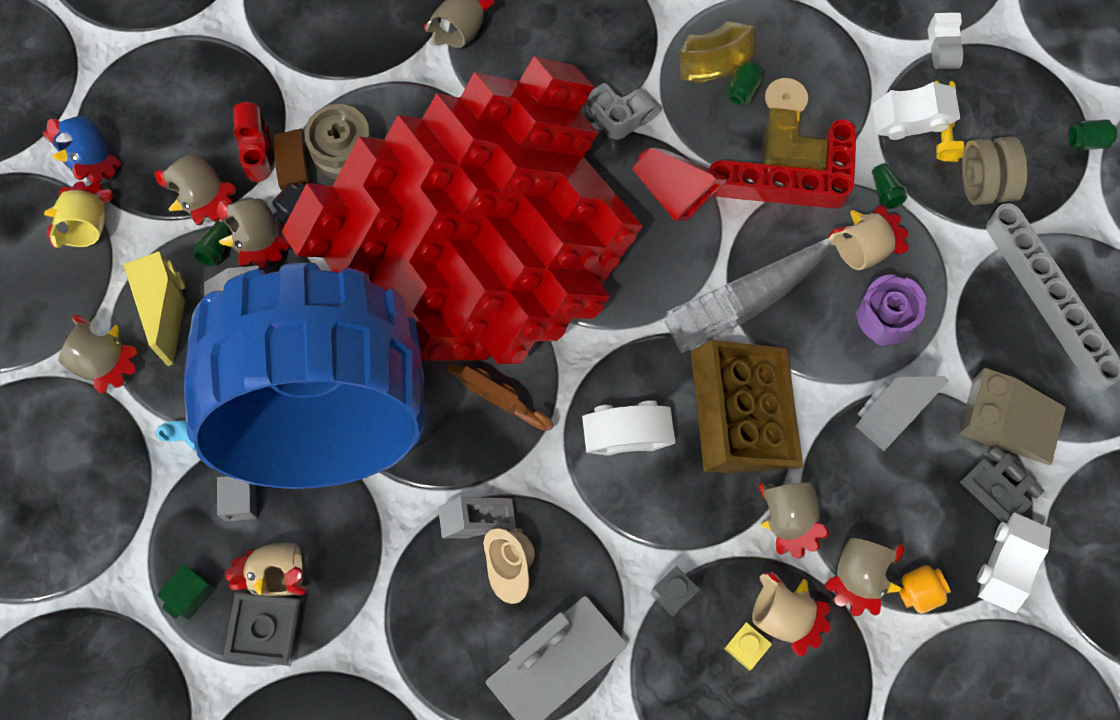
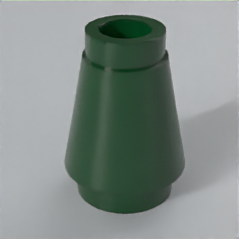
[871,164,908,209]
[193,221,231,267]

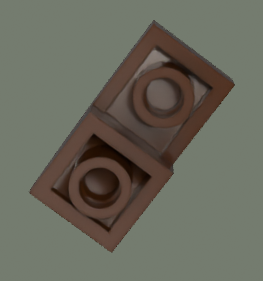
[274,128,309,190]

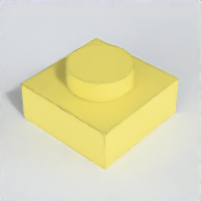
[724,622,772,671]

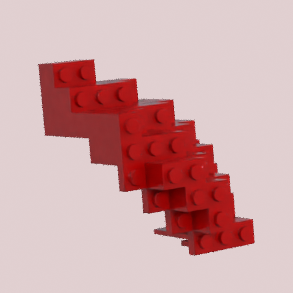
[282,56,643,364]

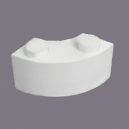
[872,82,960,140]
[582,401,675,456]
[977,513,1051,613]

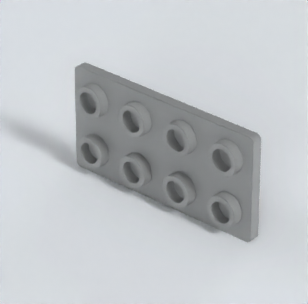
[486,597,627,720]

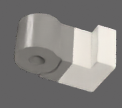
[927,13,963,69]

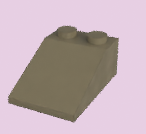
[958,368,1066,465]

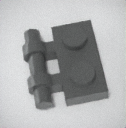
[960,446,1045,523]

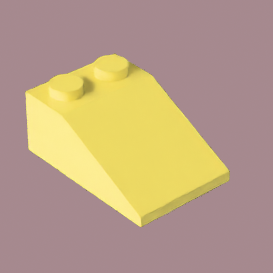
[123,251,186,366]

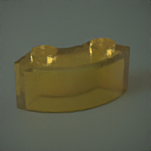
[679,21,754,83]

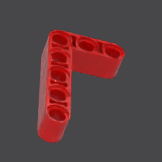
[709,119,856,209]

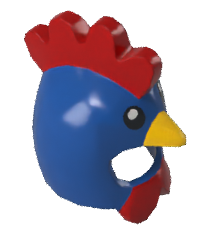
[43,116,121,184]

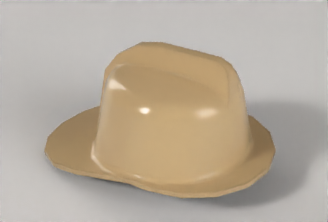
[483,528,535,604]

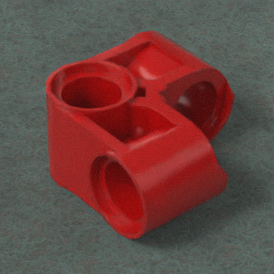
[233,102,271,182]

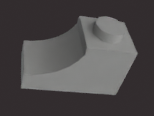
[438,497,516,539]

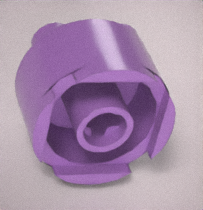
[856,275,927,346]

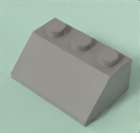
[855,376,949,451]

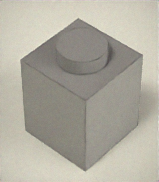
[217,476,257,522]

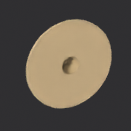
[765,78,808,117]

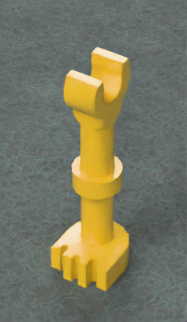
[935,81,965,162]

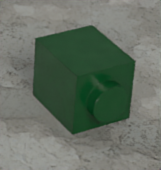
[157,564,215,620]

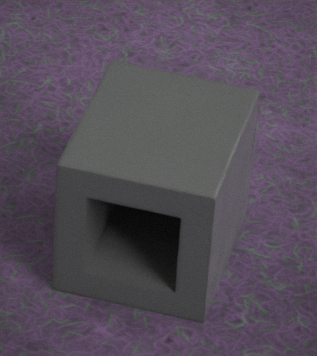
[650,566,700,618]

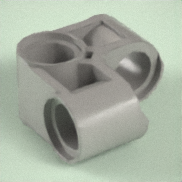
[583,83,659,139]

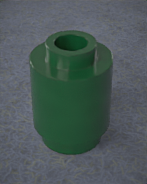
[725,61,763,106]
[1068,119,1117,151]

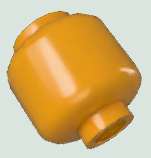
[898,565,951,614]

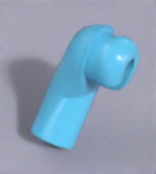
[156,420,196,451]

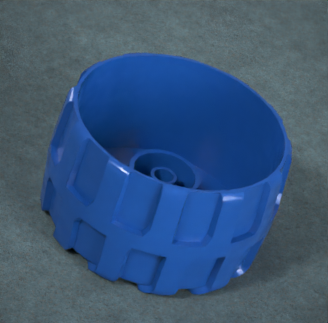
[184,263,424,489]

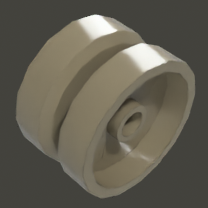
[305,104,372,180]
[962,136,1027,205]

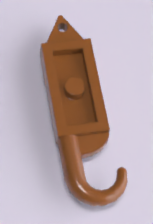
[445,363,554,431]

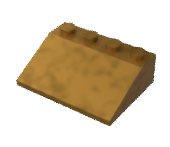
[691,340,803,473]

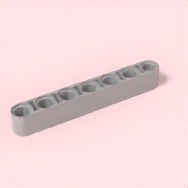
[986,203,1120,391]

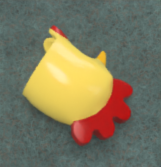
[44,181,113,248]

